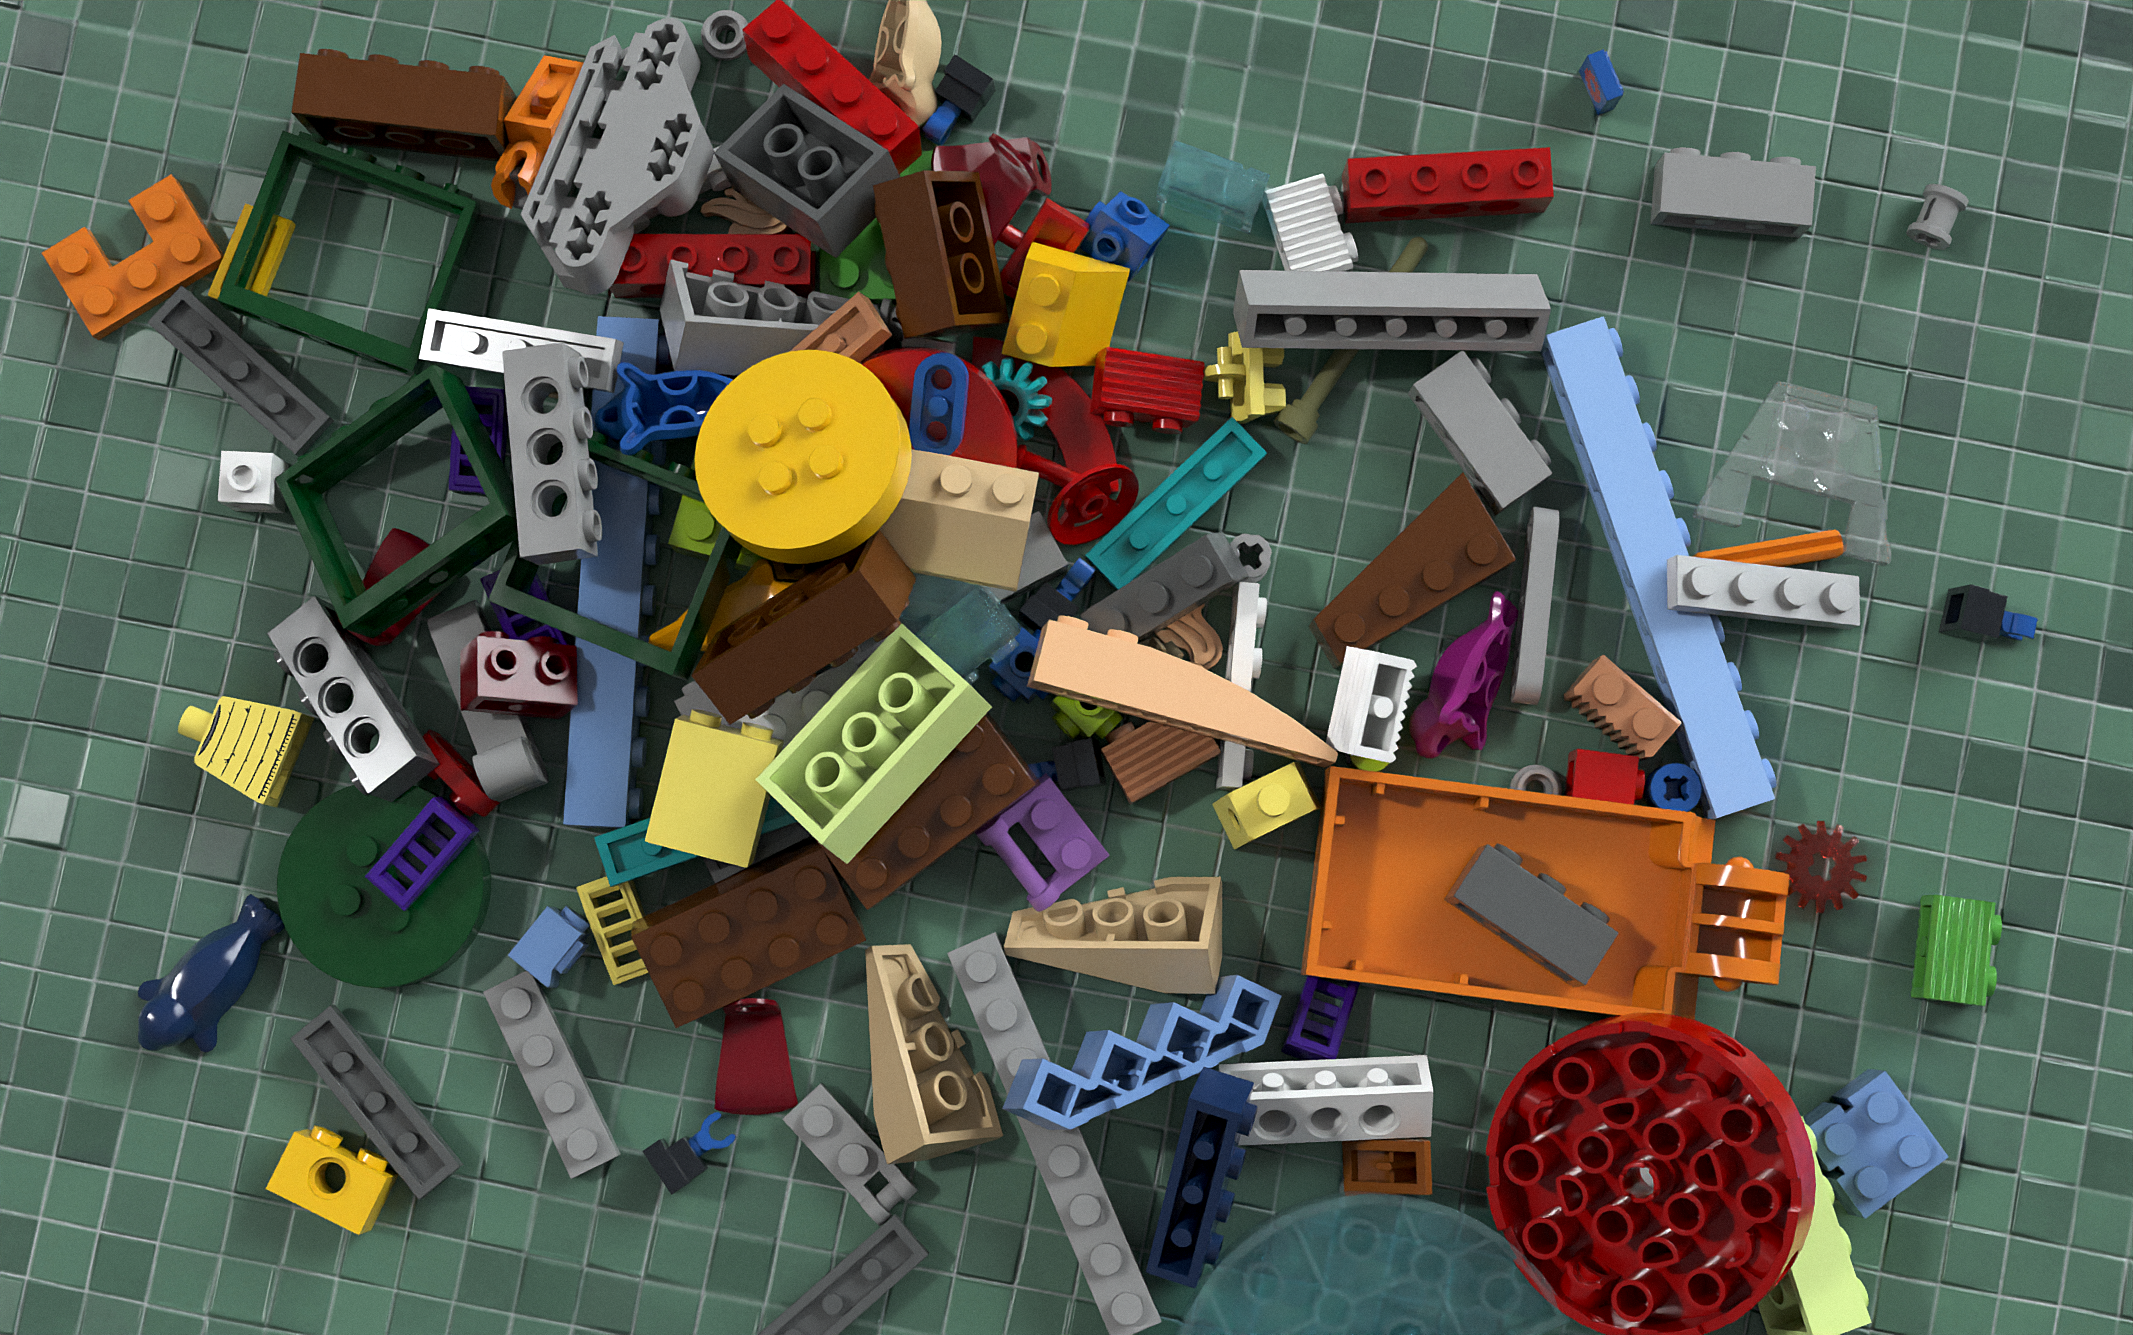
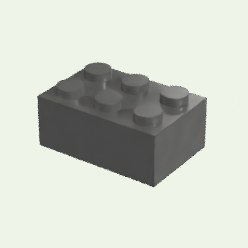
[714,84,900,258]

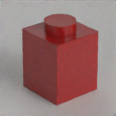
[1564,749,1645,805]

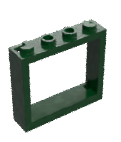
[217,131,482,376]
[275,364,518,639]
[488,431,743,681]

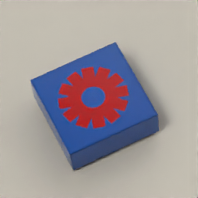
[1579,49,1624,115]

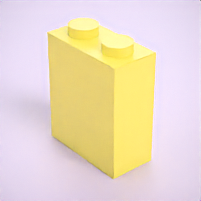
[645,709,784,868]

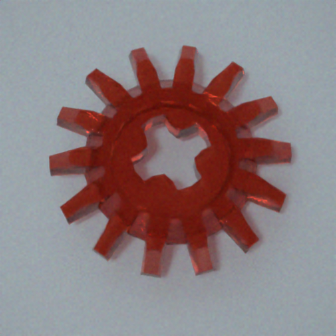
[1775,821,1867,913]

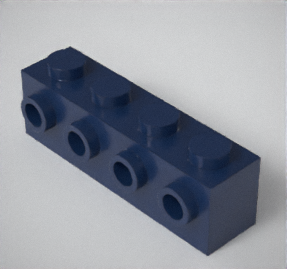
[1146,1067,1258,1289]

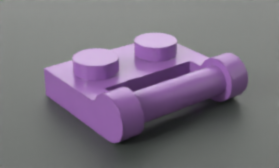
[975,773,1110,912]

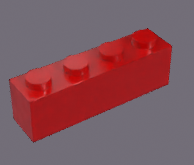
[742,0,922,175]

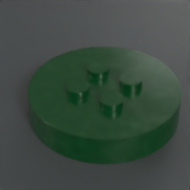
[277,785,491,988]

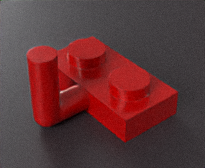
[998,198,1090,299]

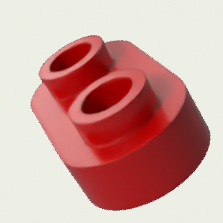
[422,729,500,817]

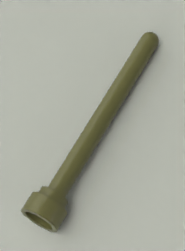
[1273,237,1428,444]

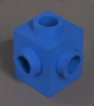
[1080,191,1170,282]
[988,627,1050,705]

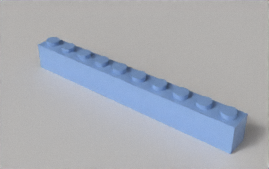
[1540,316,1777,819]

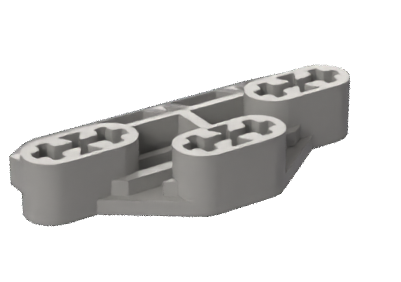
[521,18,714,295]

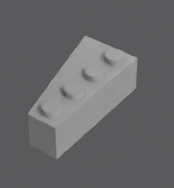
[660,260,885,376]

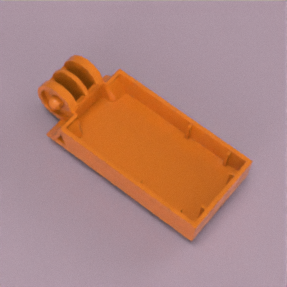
[1301,766,1790,1020]

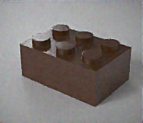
[873,170,1010,339]

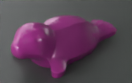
[1409,591,1519,759]

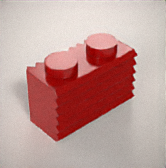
[1090,347,1205,434]

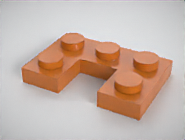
[42,174,224,340]

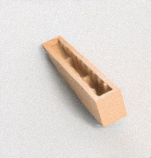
[1027,615,1338,768]

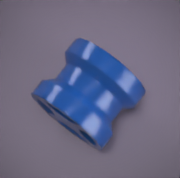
[1643,763,1702,812]

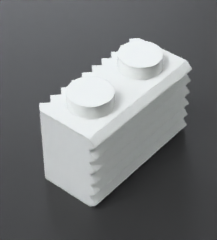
[1262,173,1358,272]
[1326,646,1417,763]

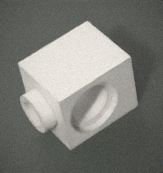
[218,451,289,513]

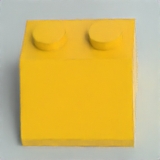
[1002,242,1130,367]

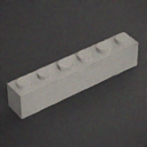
[1233,270,1551,351]

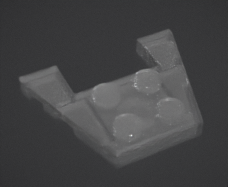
[1692,381,1892,566]

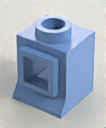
[508,905,590,988]

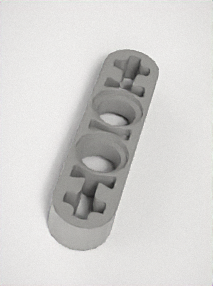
[1510,507,1559,705]

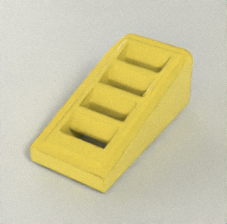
[576,876,648,985]

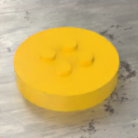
[695,350,912,564]

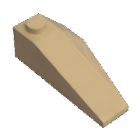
[1003,877,1222,994]
[865,944,1003,1165]

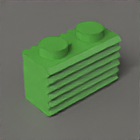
[1910,895,2002,1006]

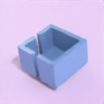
[1803,1069,1949,1219]

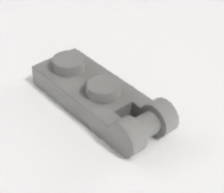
[782,1083,919,1226]

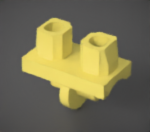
[1203,331,1286,424]

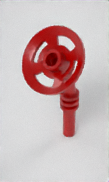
[1016,444,1139,545]

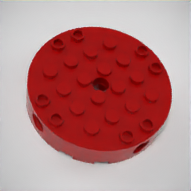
[1486,1013,1816,1335]

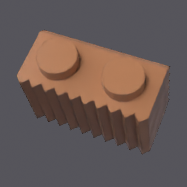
[1564,655,1682,761]
[1101,721,1221,805]

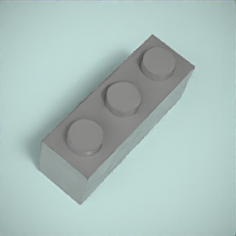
[1650,147,1816,238]
[1408,350,1553,516]

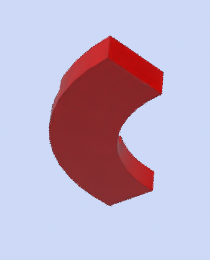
[972,337,1119,494]

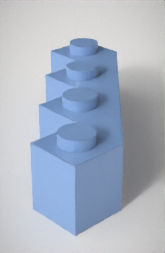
[1002,975,1282,1130]

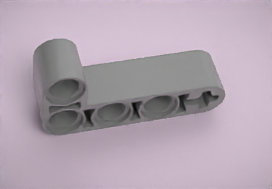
[427,600,549,802]

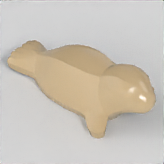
[869,0,942,129]

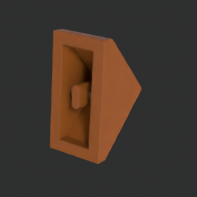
[1342,1137,1432,1195]

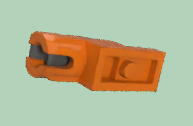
[491,55,584,209]

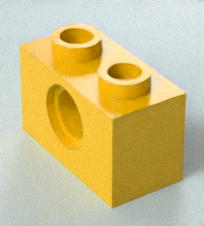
[266,1125,399,1235]

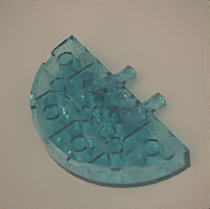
[1174,1191,1571,1335]

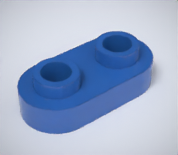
[909,352,969,456]

